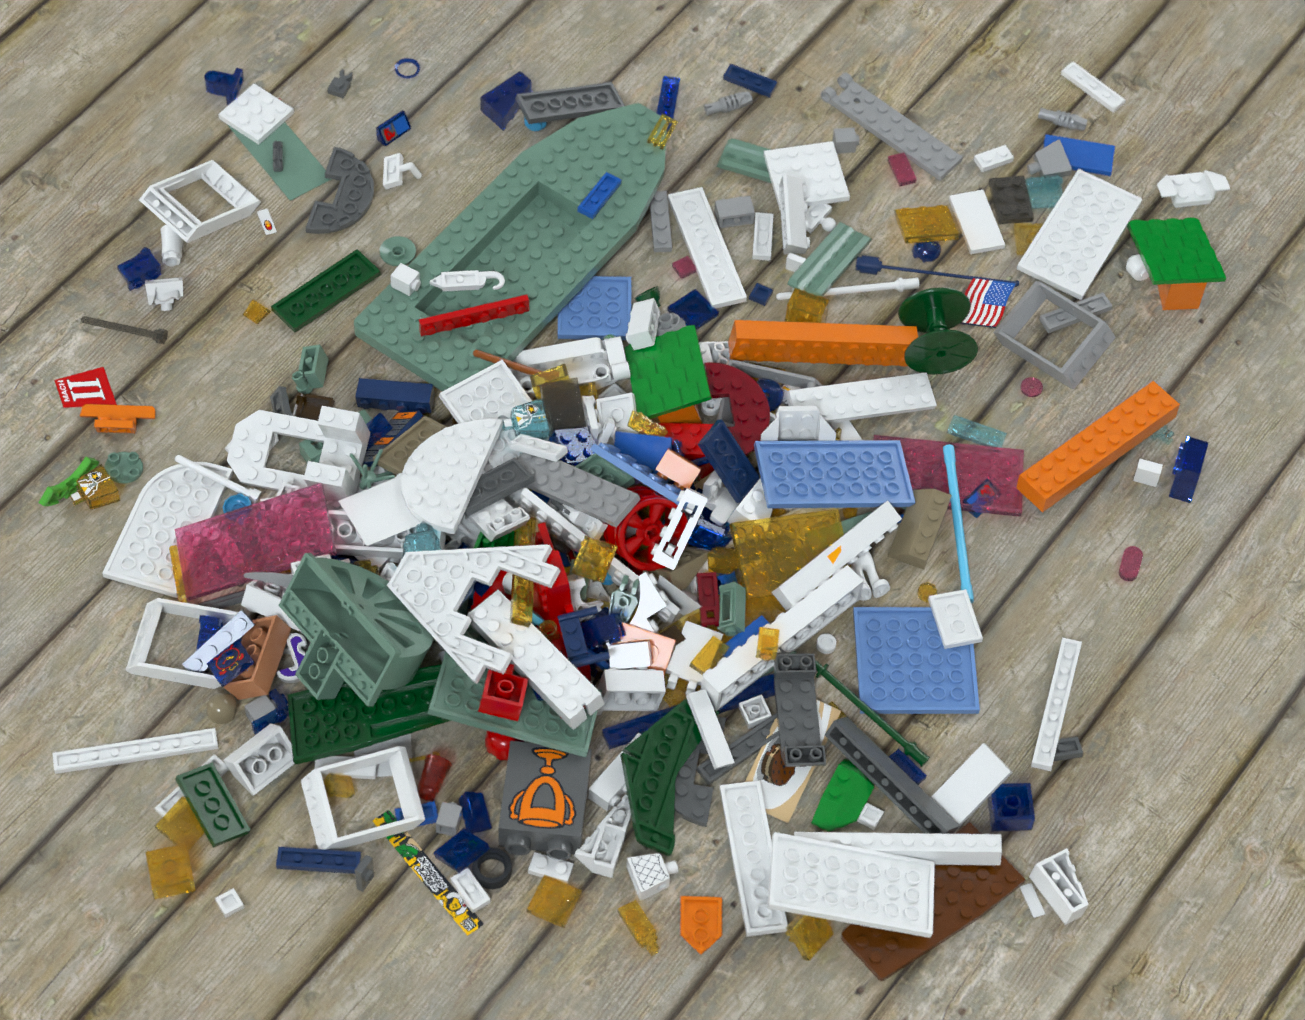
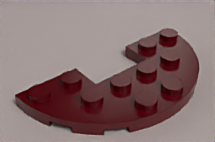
[704,362,770,455]

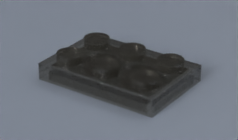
[988,176,1034,224]
[539,377,588,441]

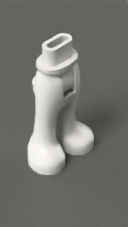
[850,550,890,601]

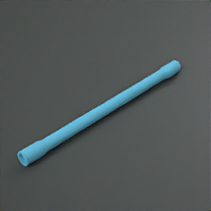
[943,445,974,603]

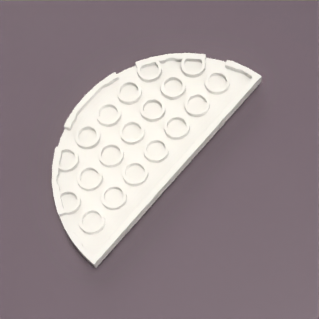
[401,418,503,534]

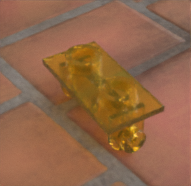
[627,410,668,436]

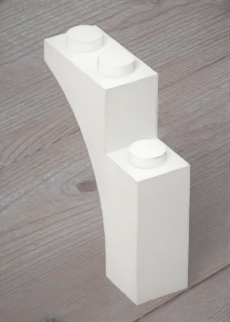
[606,571,669,646]

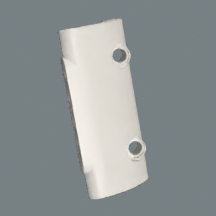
[509,336,631,399]

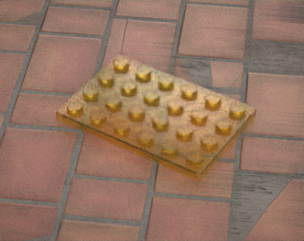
[729,509,852,600]

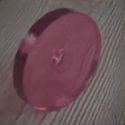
[1020,377,1043,397]

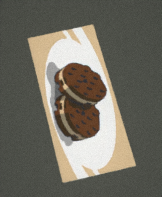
[745,700,841,823]

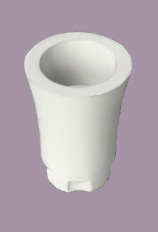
[160,225,184,266]

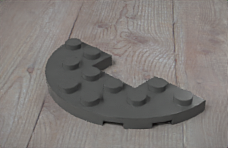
[305,147,374,234]
[674,717,726,827]

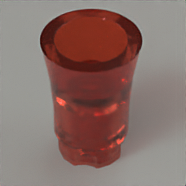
[417,754,452,801]

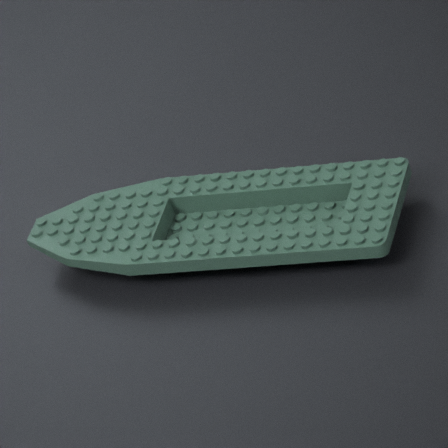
[354,103,667,392]

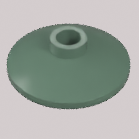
[379,236,416,266]

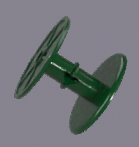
[898,287,978,375]

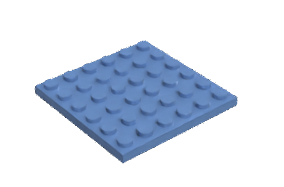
[853,607,980,714]

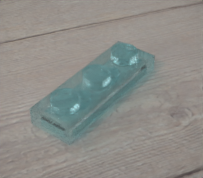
[947,415,1007,452]

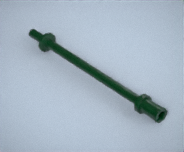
[815,660,930,767]

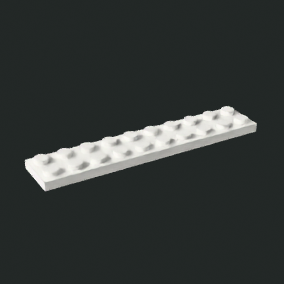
[518,488,680,623]

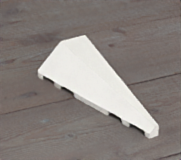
[575,794,632,878]

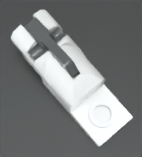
[550,500,608,542]

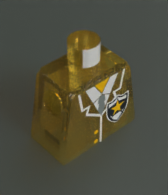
[70,464,120,510]

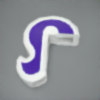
[276,633,308,683]

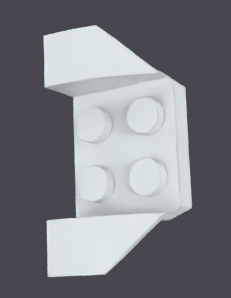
[1157,170,1230,208]
[761,406,836,441]

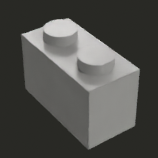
[714,196,755,229]

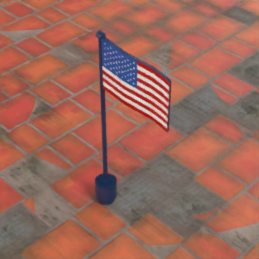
[855,255,1019,328]

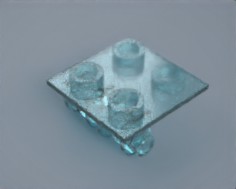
[1024,175,1063,209]

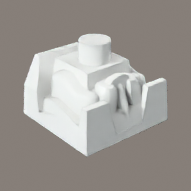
[145,277,183,311]

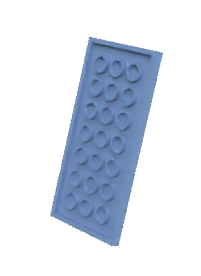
[754,440,916,509]

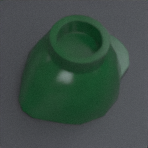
[634,286,661,307]

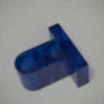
[204,68,244,105]
[196,615,226,651]

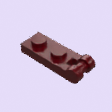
[696,572,720,627]

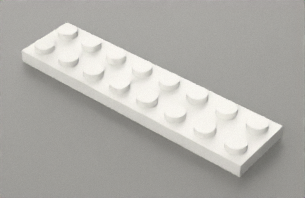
[668,187,747,309]
[787,373,937,423]
[719,781,788,936]

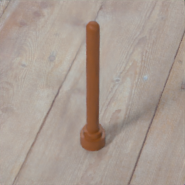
[473,350,560,386]

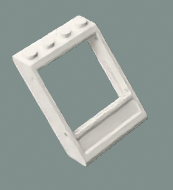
[139,160,261,243]

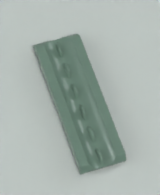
[717,138,772,183]
[787,222,872,301]

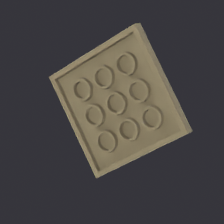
[373,416,447,475]

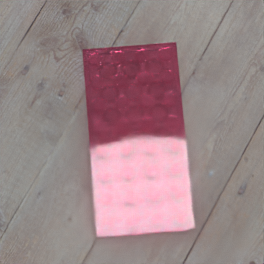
[873,435,1024,517]
[175,483,337,601]

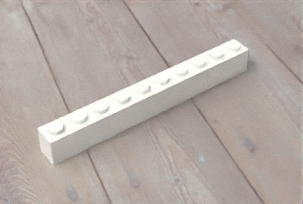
[794,832,1002,865]

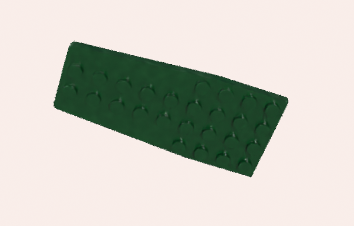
[287,664,451,765]

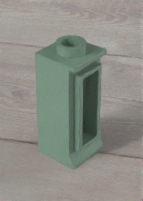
[717,582,746,636]

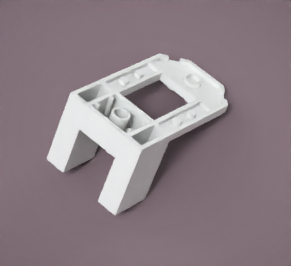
[227,406,370,502]

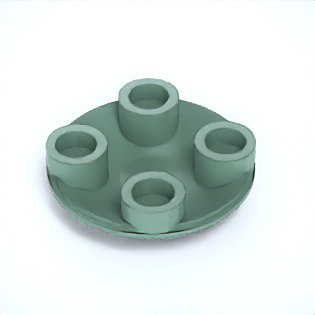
[104,452,143,484]

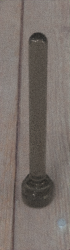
[81,316,168,344]

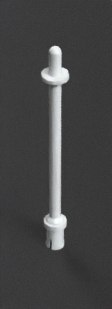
[776,277,919,303]

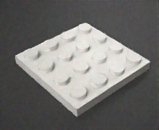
[764,141,850,210]

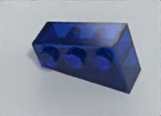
[1169,436,1209,503]

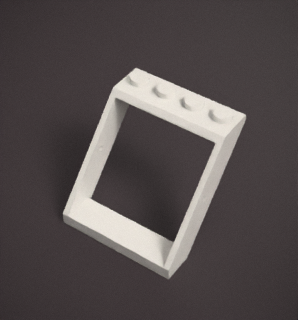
[125,598,248,689]
[301,746,425,850]

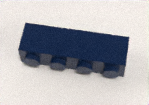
[355,378,435,414]

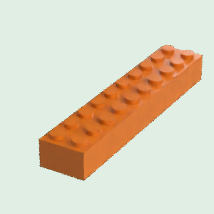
[728,320,918,367]
[1016,381,1180,513]

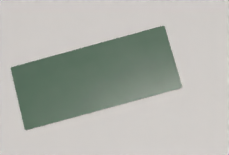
[227,122,331,201]

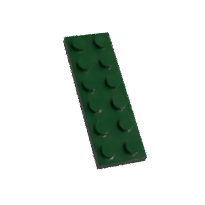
[271,249,381,333]

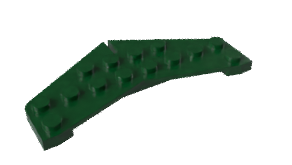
[620,699,719,857]

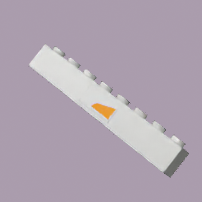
[772,501,902,611]

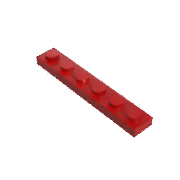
[419,294,529,336]

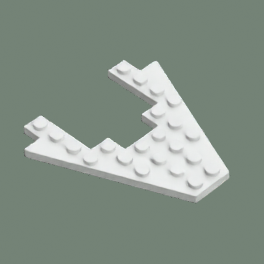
[387,545,560,684]

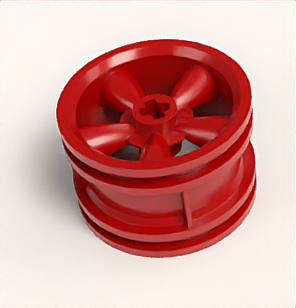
[603,486,688,571]

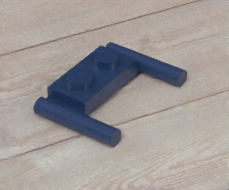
[558,606,610,668]

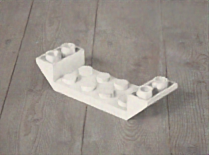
[464,470,530,542]

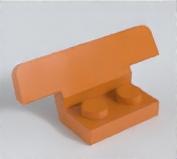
[80,404,156,433]

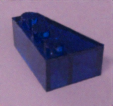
[480,71,532,131]

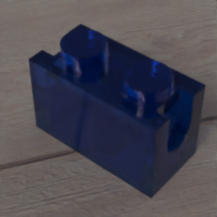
[580,613,626,650]

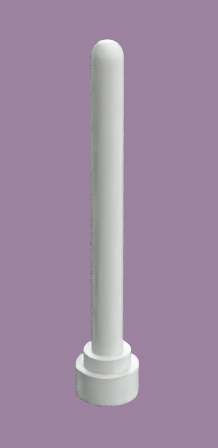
[175,455,262,505]

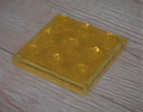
[895,205,959,244]

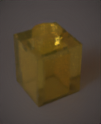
[707,547,739,575]
[755,627,779,661]

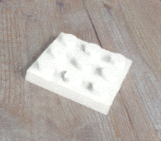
[218,84,294,145]

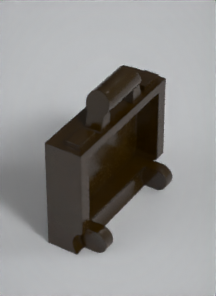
[292,393,335,421]

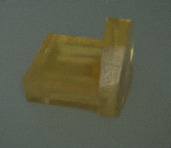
[323,773,355,798]

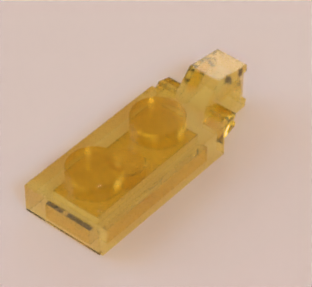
[617,900,659,956]

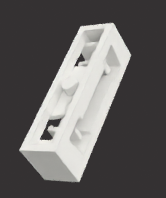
[651,487,708,570]

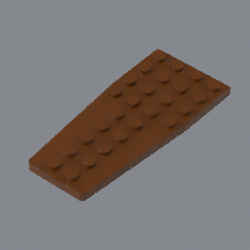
[841,822,1026,981]

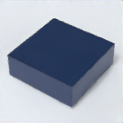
[749,283,773,306]

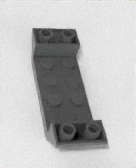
[774,654,826,767]

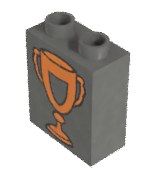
[498,741,592,860]

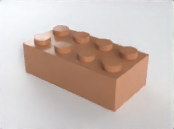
[223,615,291,700]

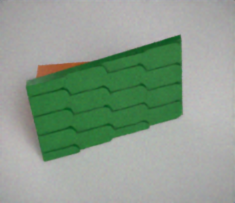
[1127,217,1226,310]
[624,325,712,424]

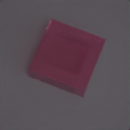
[672,256,697,279]

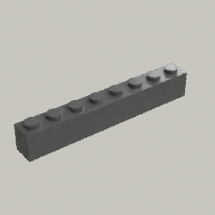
[825,717,959,834]

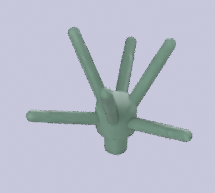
[350,449,395,490]

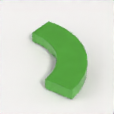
[38,456,99,506]

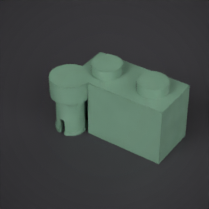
[292,345,328,395]

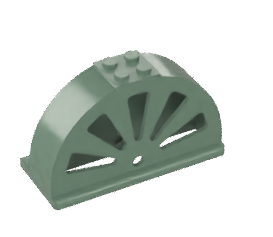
[278,553,433,706]

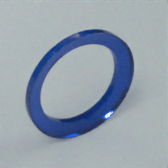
[395,58,420,78]

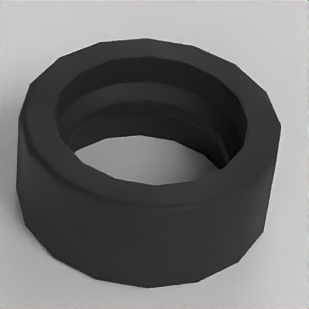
[472,848,512,890]

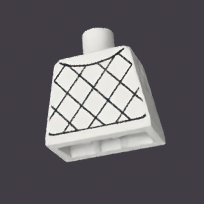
[626,853,678,901]

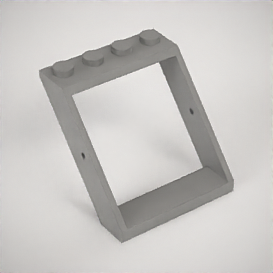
[993,281,1116,389]
[717,360,823,441]

